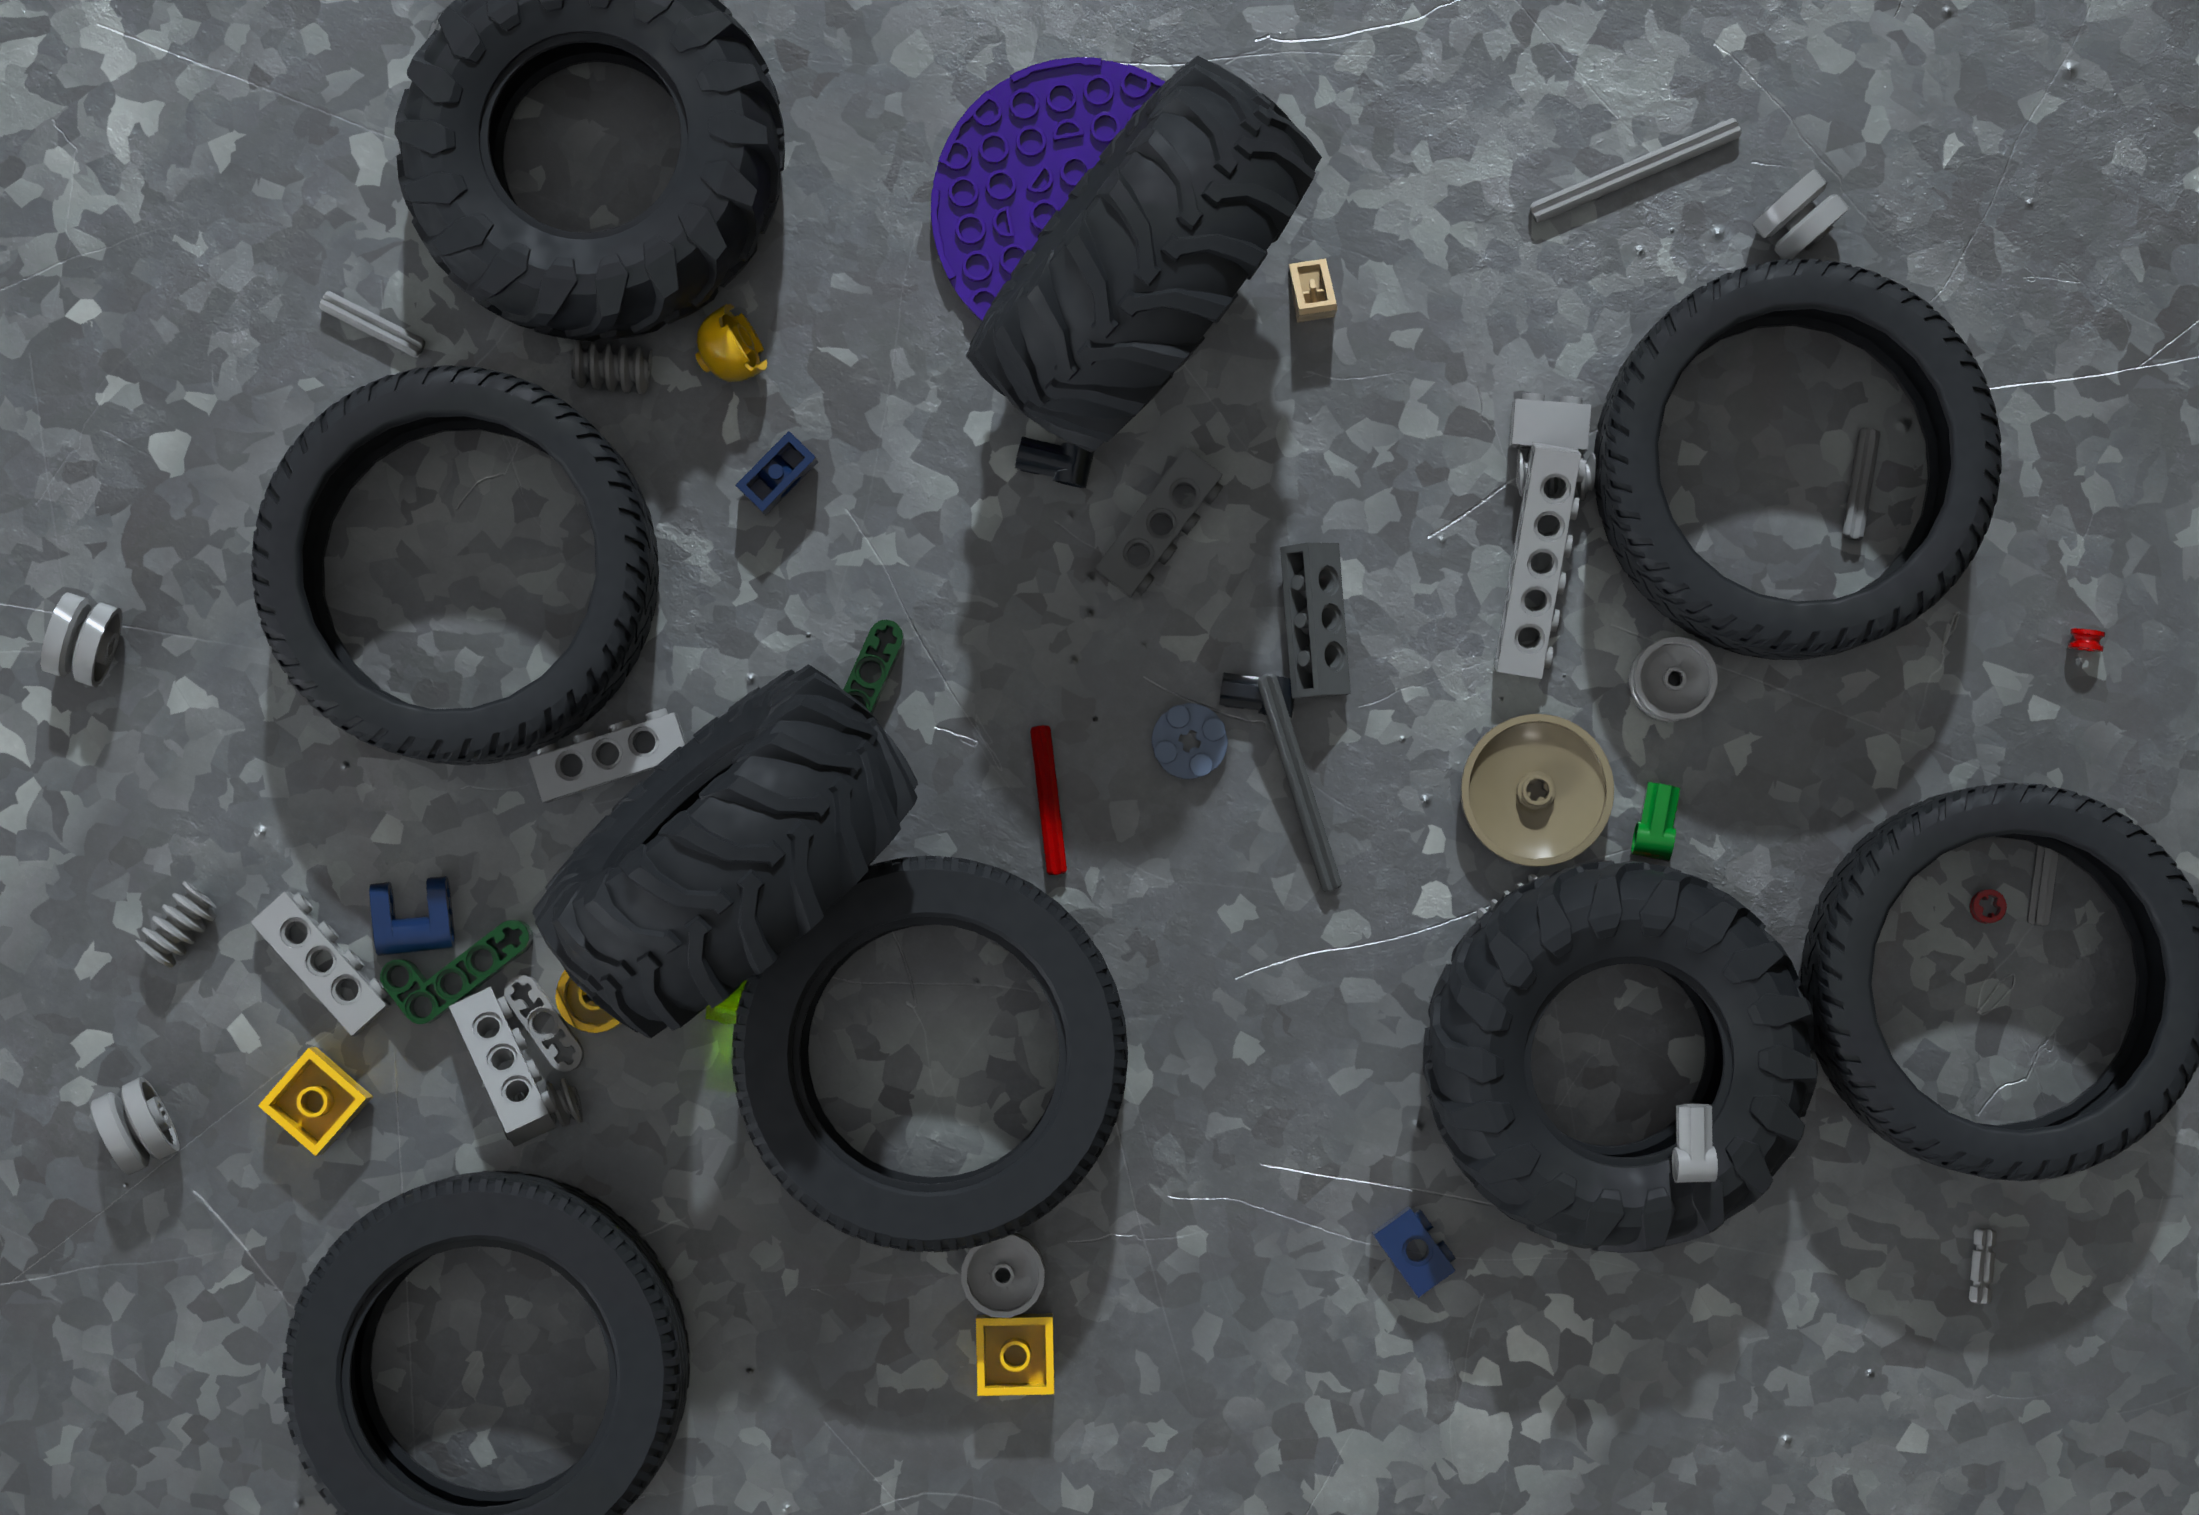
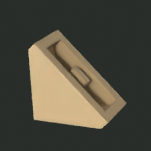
[1289,259,1337,322]

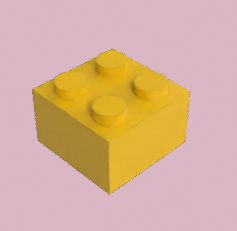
[258,1047,373,1156]
[976,1313,1055,1396]

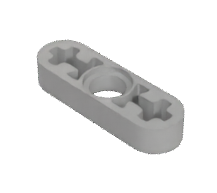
[504,975,584,1072]

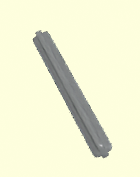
[1530,118,1742,223]

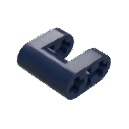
[369,876,455,956]

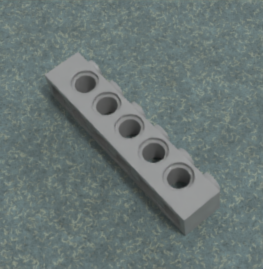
[1494,442,1586,679]

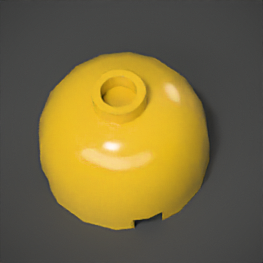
[695,304,767,382]

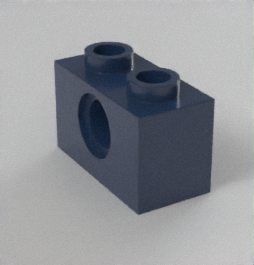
[735,431,818,516]
[1372,1206,1456,1298]

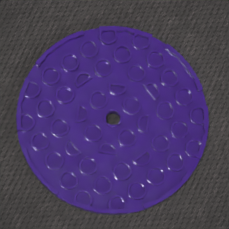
[931,57,1165,322]

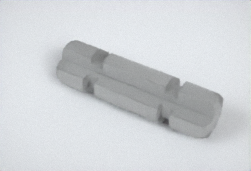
[1969,1228,1997,1304]

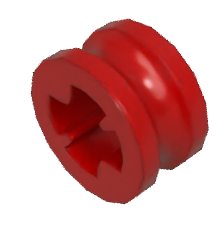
[2068,628,2105,652]
[1969,889,2007,924]

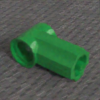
[1631,782,1680,861]

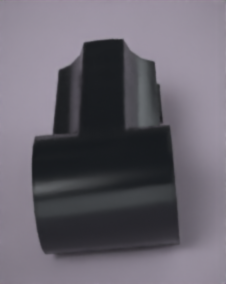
[1015,437,1095,488]
[1219,672,1295,718]

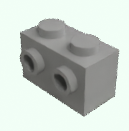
[1509,393,1591,454]

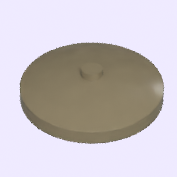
[1460,714,1614,867]

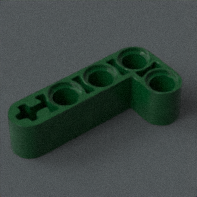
[843,619,905,714]
[380,920,533,1024]

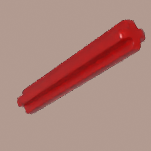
[1030,725,1067,875]

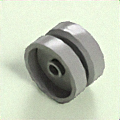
[1751,168,1850,260]
[40,592,123,687]
[1628,636,1718,723]
[91,1077,180,1175]
[961,1232,1045,1318]

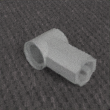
[1672,1104,1718,1183]

